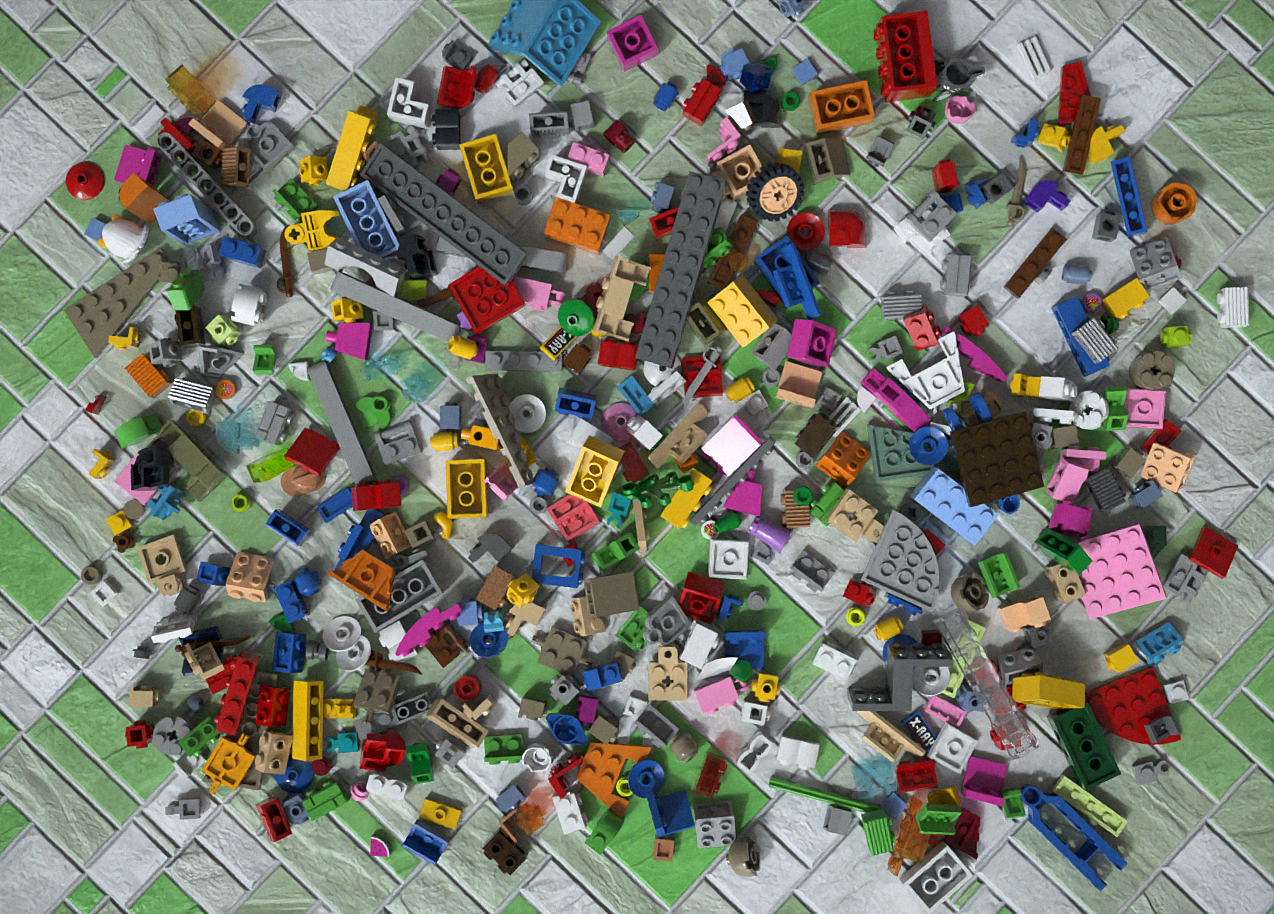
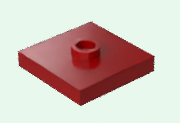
[1189,526,1238,579]

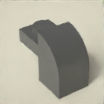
[468,534,513,563]

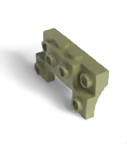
[146,419,226,502]

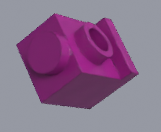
[436,168,461,196]
[576,694,599,725]

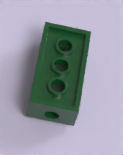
[1046,702,1121,790]

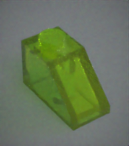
[246,448,296,483]

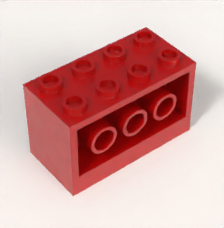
[873,11,937,102]

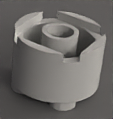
[152,713,196,755]

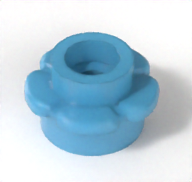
[321,346,338,364]

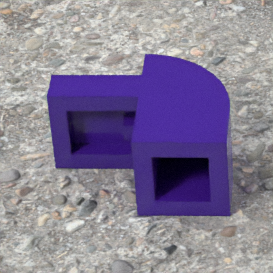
[1022,180,1071,213]

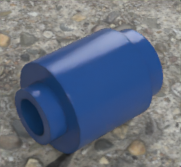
[653,81,679,112]

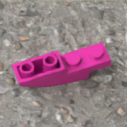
[860,368,931,432]
[395,603,464,657]

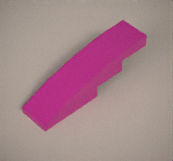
[940,327,1007,383]

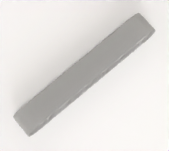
[157,133,258,237]
[436,235,568,274]
[330,271,460,342]
[307,361,377,485]

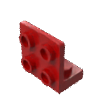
[548,752,584,799]

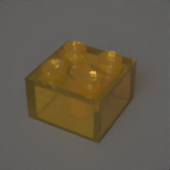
[165,64,216,118]

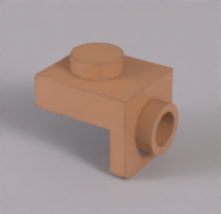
[653,834,675,862]

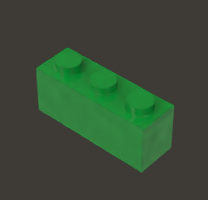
[1034,528,1093,575]

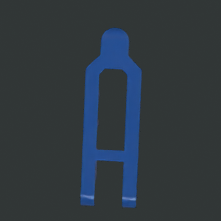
[943,392,1020,514]
[1020,784,1128,892]

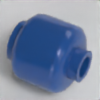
[532,467,560,497]
[293,567,322,597]

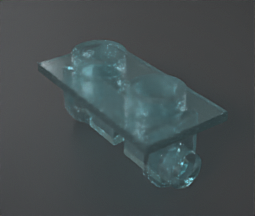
[360,355,402,381]

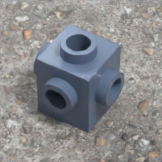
[776,0,809,18]
[956,682,989,712]

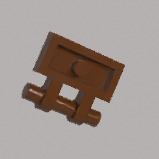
[425,620,469,668]

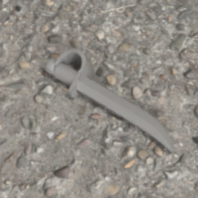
[684,346,723,409]

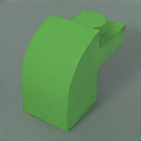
[1103,385,1129,431]
[114,413,163,449]
[591,532,640,571]
[585,808,624,855]

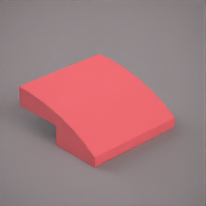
[547,494,601,543]

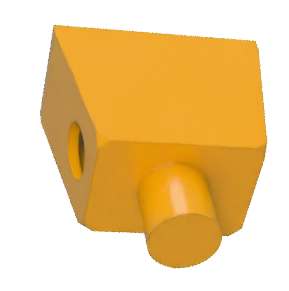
[461,425,503,452]

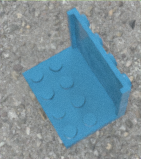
[488,0,601,86]

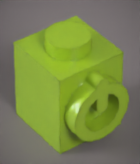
[1160,325,1192,349]

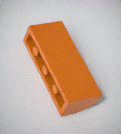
[120,172,171,224]

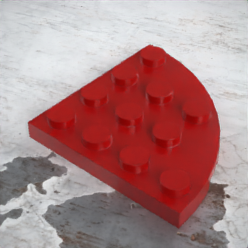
[1085,667,1182,745]

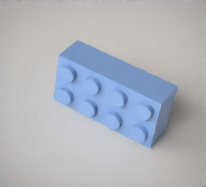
[333,180,400,260]
[153,194,221,245]
[910,466,998,546]

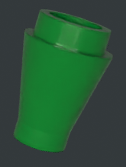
[712,510,742,534]

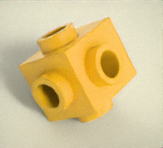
[299,155,328,186]
[331,296,363,323]
[507,573,539,608]
[751,672,780,702]

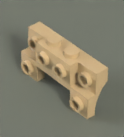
[593,256,651,342]

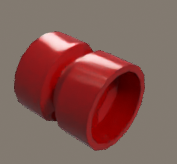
[454,674,482,702]

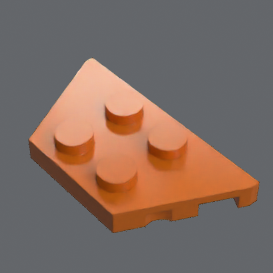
[327,550,395,612]

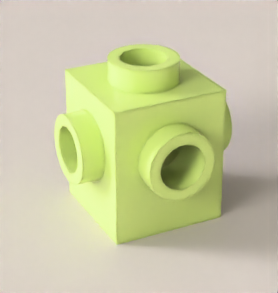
[205,314,242,346]

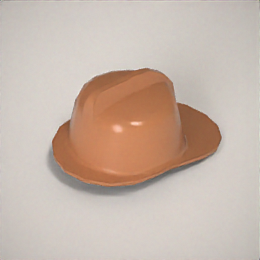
[281,465,326,497]

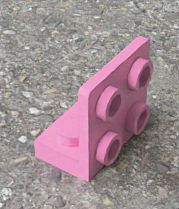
[706,117,741,167]

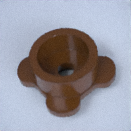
[113,530,136,553]

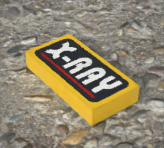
[540,326,578,361]

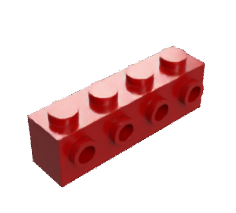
[214,651,261,736]

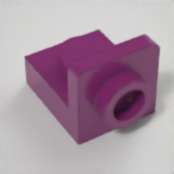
[464,334,488,364]

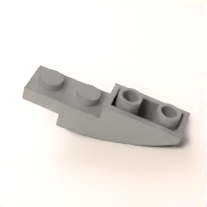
[353,692,432,740]

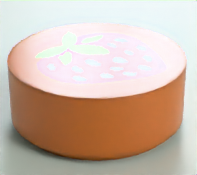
[216,380,236,399]

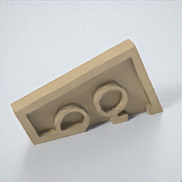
[633,493,650,553]

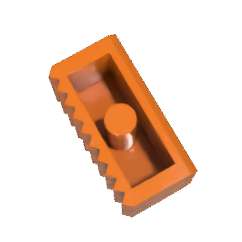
[125,353,172,398]

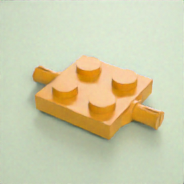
[201,733,256,795]

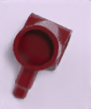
[603,120,636,154]

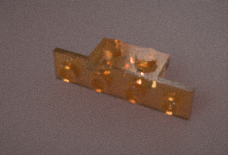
[887,796,931,876]

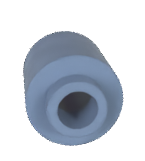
[1062,264,1092,285]

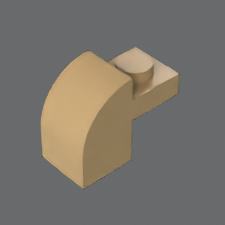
[506,601,546,636]

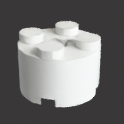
[231,283,268,326]

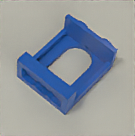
[532,544,585,588]

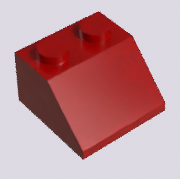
[678,571,725,624]

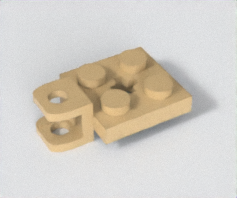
[825,488,884,543]
[137,535,187,596]
[648,642,687,700]

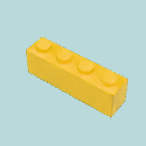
[326,110,376,191]
[292,679,324,761]

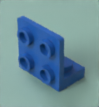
[725,630,765,669]
[646,790,695,838]

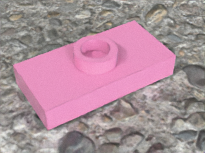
[923,695,967,728]

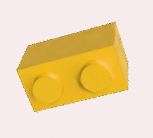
[1102,278,1150,320]

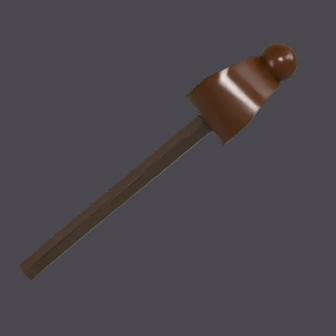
[277,227,295,298]
[413,286,458,308]
[175,635,251,659]
[364,650,422,675]

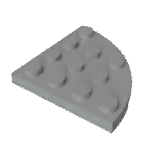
[861,509,939,612]

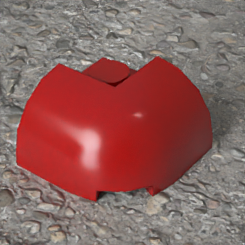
[828,210,866,248]
[359,729,406,771]

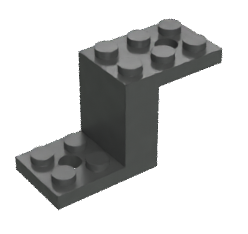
[847,643,954,711]

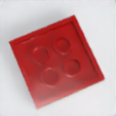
[448,266,526,335]

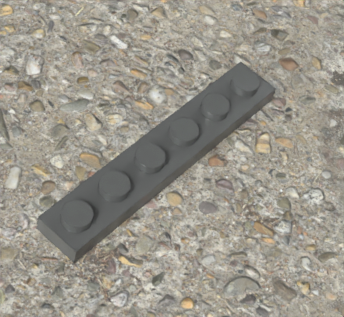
[690,435,776,526]

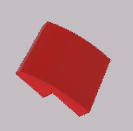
[682,355,723,398]
[284,428,340,476]

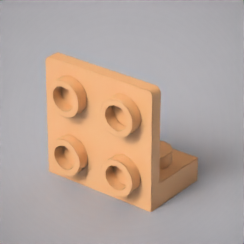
[188,100,247,152]
[775,361,822,409]
[1140,442,1197,493]

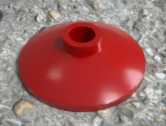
[66,162,104,200]
[786,212,825,251]

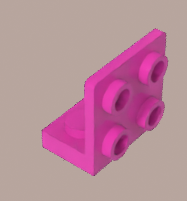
[114,145,162,186]
[960,756,1007,807]

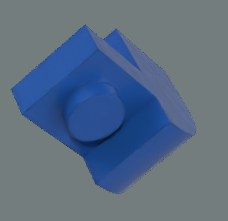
[242,84,282,124]
[582,662,623,690]

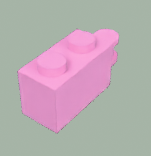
[513,276,566,311]
[694,675,751,714]

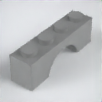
[324,237,407,297]

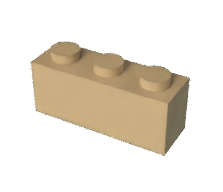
[425,699,489,748]

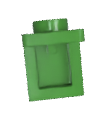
[253,344,277,375]
[1001,788,1026,820]

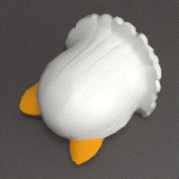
[97,214,149,264]

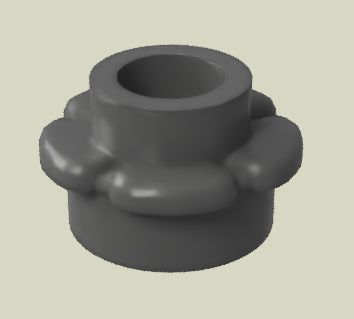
[132,646,152,659]

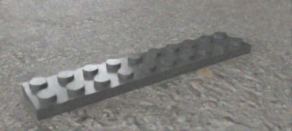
[360,143,529,286]
[635,171,727,369]

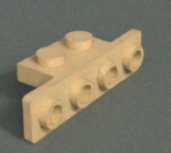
[648,403,708,469]
[856,711,926,762]

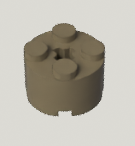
[1129,351,1175,390]

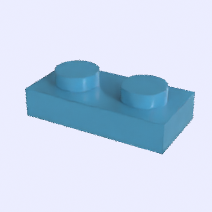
[617,376,655,417]

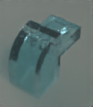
[216,422,259,454]

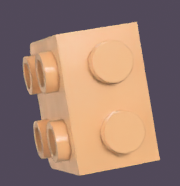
[226,552,274,602]

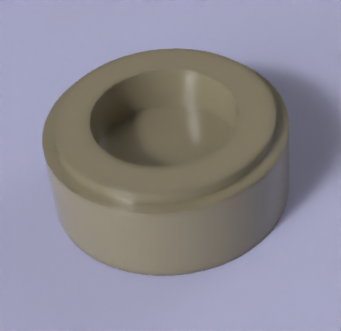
[124,500,145,519]
[81,565,102,585]

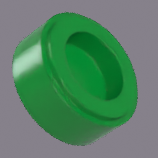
[792,486,812,505]

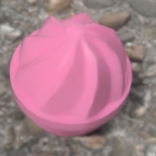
[350,781,369,801]

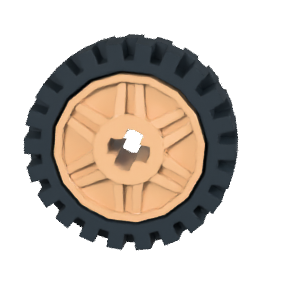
[746,162,805,222]

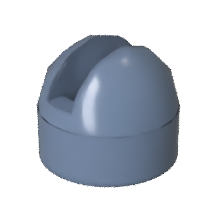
[187,696,204,713]

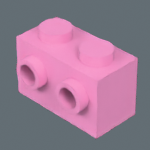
[567,142,610,178]
[1045,457,1089,502]

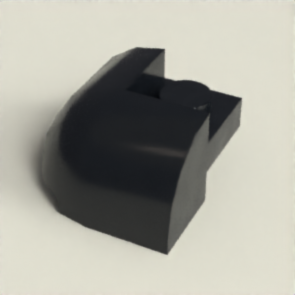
[742,89,780,128]
[397,234,438,280]
[130,445,175,491]

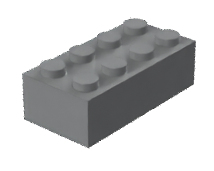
[355,559,445,633]

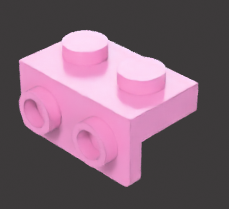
[1060,446,1106,472]

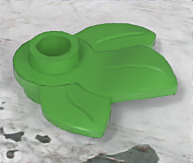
[354,395,391,429]

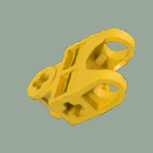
[285,210,345,252]

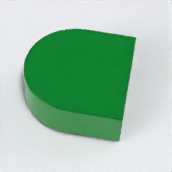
[728,660,752,684]

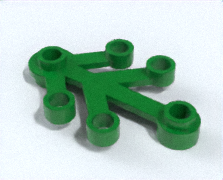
[621,472,695,508]

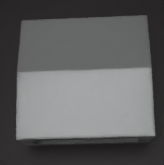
[823,805,853,836]

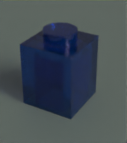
[740,61,773,92]

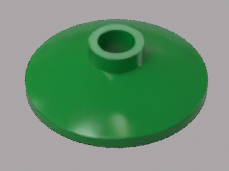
[558,299,594,336]

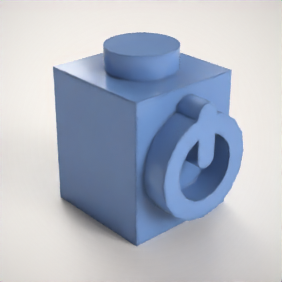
[719,48,751,80]
[457,597,483,626]

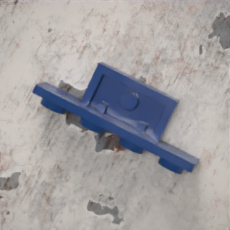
[773,243,821,320]
[334,509,386,570]

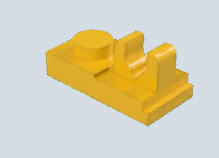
[323,698,356,719]

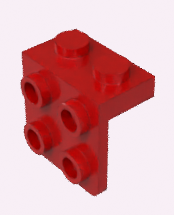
[437,66,478,109]

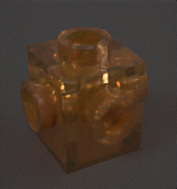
[515,802,546,836]

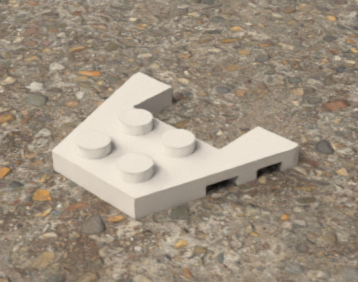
[886,331,965,409]

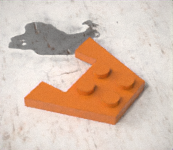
[576,741,652,819]

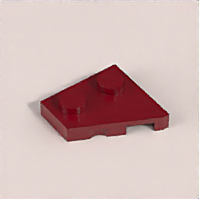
[943,807,981,860]

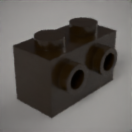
[175,305,206,348]
[795,412,840,458]
[482,828,528,876]

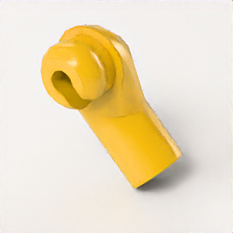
[433,512,453,539]

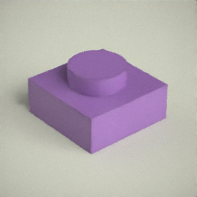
[457,311,474,332]

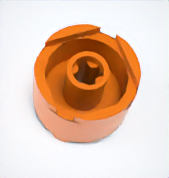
[1150,183,1197,225]

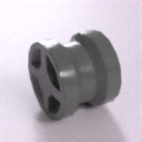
[899,503,921,522]

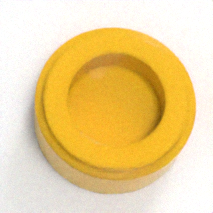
[186,410,207,427]

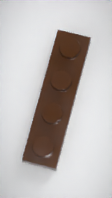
[1063,95,1101,175]
[708,214,758,290]
[1003,227,1067,299]

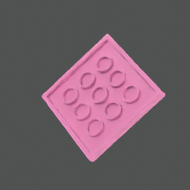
[1075,523,1167,619]

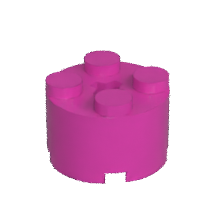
[1048,501,1093,538]

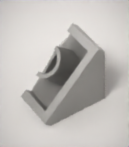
[198,344,244,379]

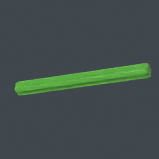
[769,776,882,813]

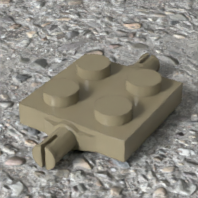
[531,626,594,677]
[353,659,402,725]

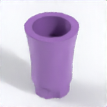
[748,516,792,553]

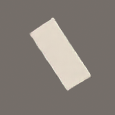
[602,227,635,260]

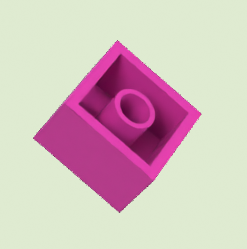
[607,15,658,72]
[787,319,837,367]

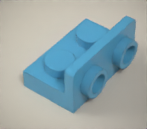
[1136,622,1183,665]

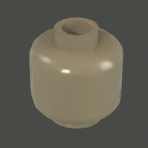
[670,732,699,762]

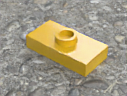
[419,798,462,829]

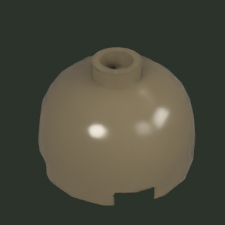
[951,573,989,612]
[726,836,761,877]

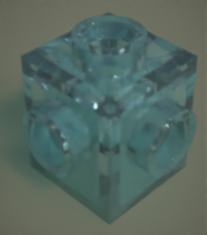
[400,372,430,404]

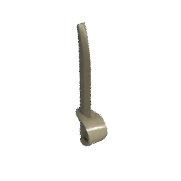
[1006,156,1025,226]

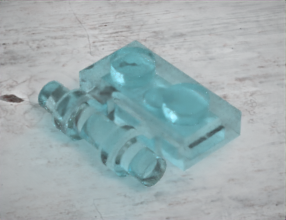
[851,758,897,800]

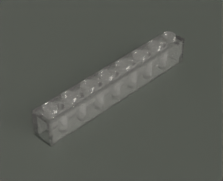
[934,607,1039,760]

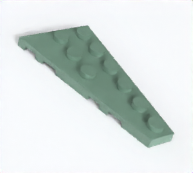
[867,425,959,482]

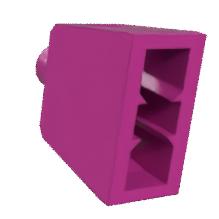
[326,323,373,361]
[723,470,762,516]

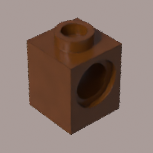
[191,138,223,170]
[563,343,592,375]

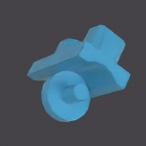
[147,485,184,520]

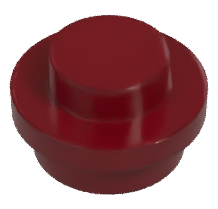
[312,756,332,776]

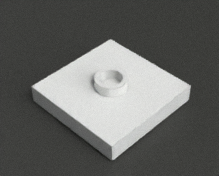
[708,539,749,579]
[927,722,979,774]

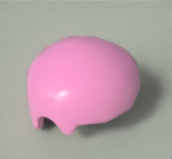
[944,95,975,124]

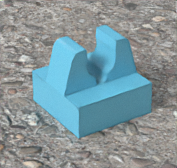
[483,610,504,633]

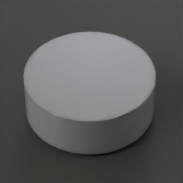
[762,368,781,387]

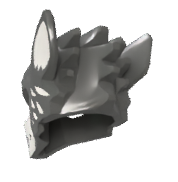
[933,58,985,103]

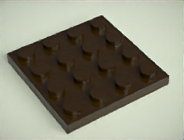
[950,411,1044,507]

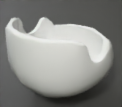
[522,743,553,772]

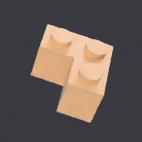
[997,595,1051,633]

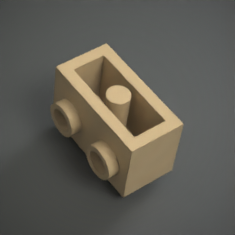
[1045,563,1086,604]
[255,730,293,775]

